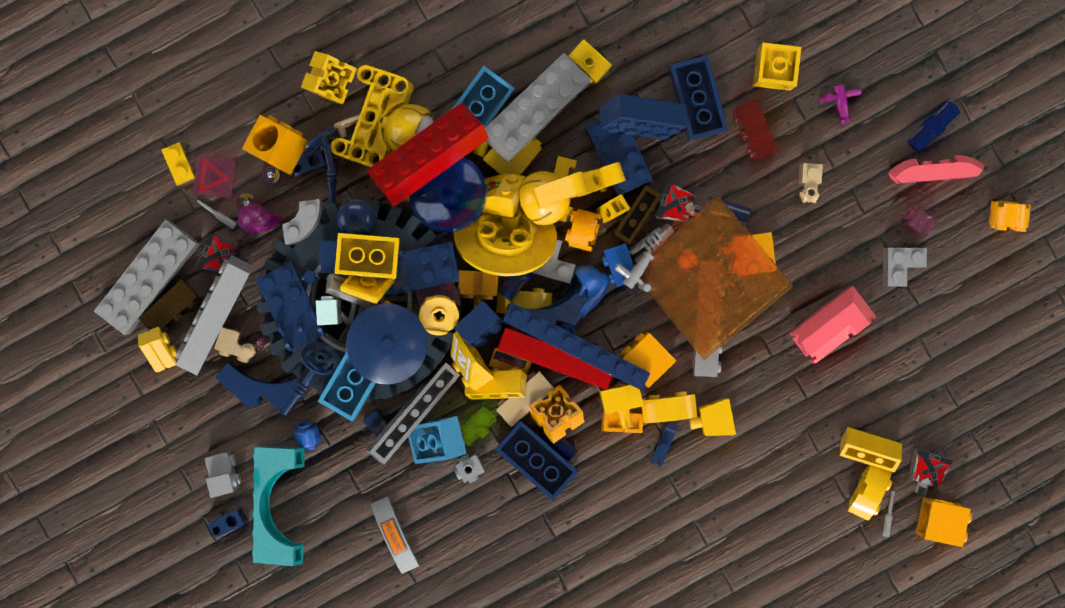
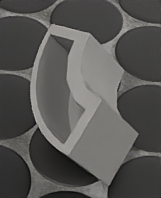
[282,199,323,245]

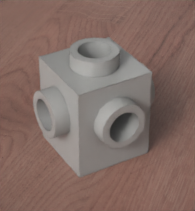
[454,453,485,483]

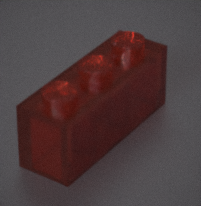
[732,98,779,162]

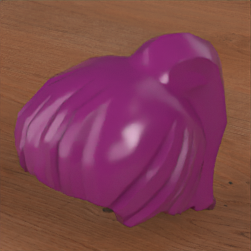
[237,204,284,234]

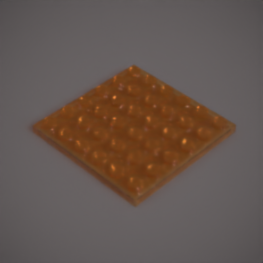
[640,196,793,360]

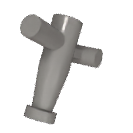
[614,251,654,292]

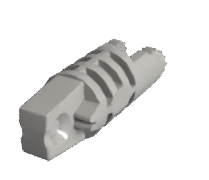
[628,224,675,263]

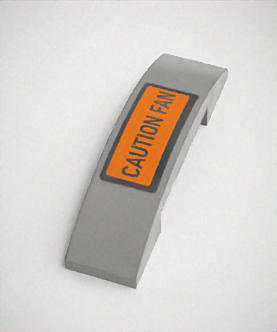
[370,496,419,574]

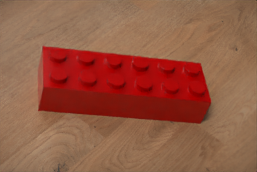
[366,103,489,207]
[497,325,612,390]

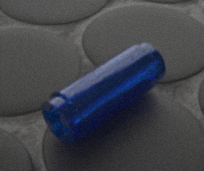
[540,430,577,461]

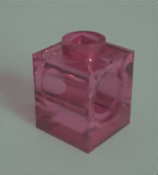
[904,208,937,238]

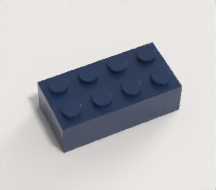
[668,55,728,142]
[599,94,687,140]
[585,120,653,197]
[454,301,504,348]
[495,419,579,501]

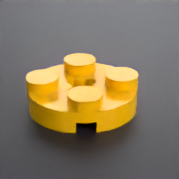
[419,295,459,335]

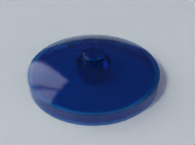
[409,157,487,233]

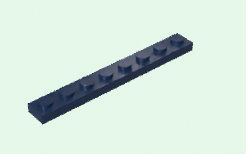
[502,303,650,391]

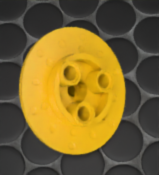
[454,204,557,276]

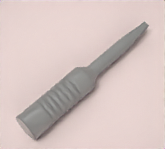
[197,200,237,230]
[882,491,895,537]

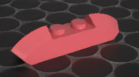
[888,155,985,184]

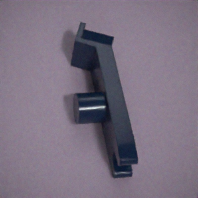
[651,421,679,467]

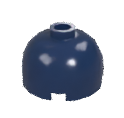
[336,199,376,235]

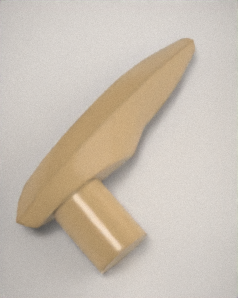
[334,115,360,138]

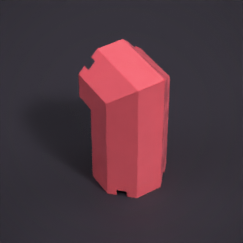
[790,286,876,364]

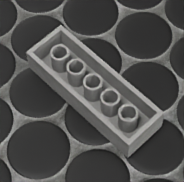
[485,53,591,163]
[94,220,200,335]
[175,255,252,375]

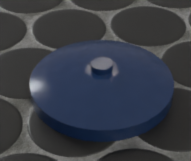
[346,303,427,384]

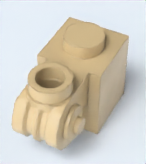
[798,163,823,203]
[214,327,256,363]

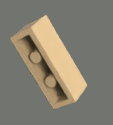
[496,371,554,427]

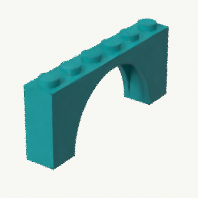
[252,446,305,566]

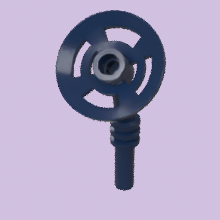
[304,126,338,204]
[280,342,340,416]

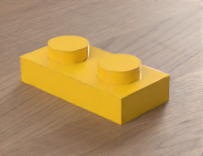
[162,142,196,186]

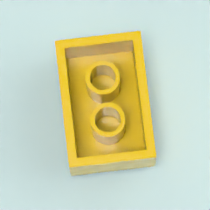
[335,233,400,279]

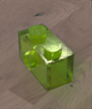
[460,404,497,446]

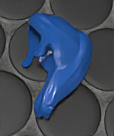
[569,265,610,320]

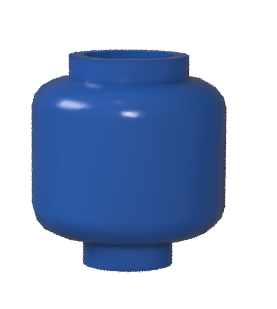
[294,421,321,451]

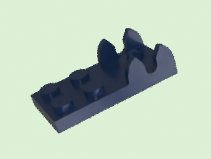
[382,242,460,298]
[255,262,326,351]

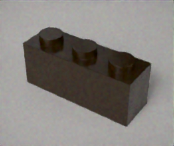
[613,185,662,245]
[138,280,200,333]

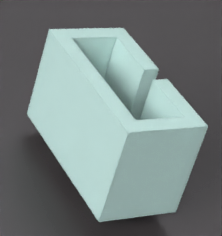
[316,296,342,325]

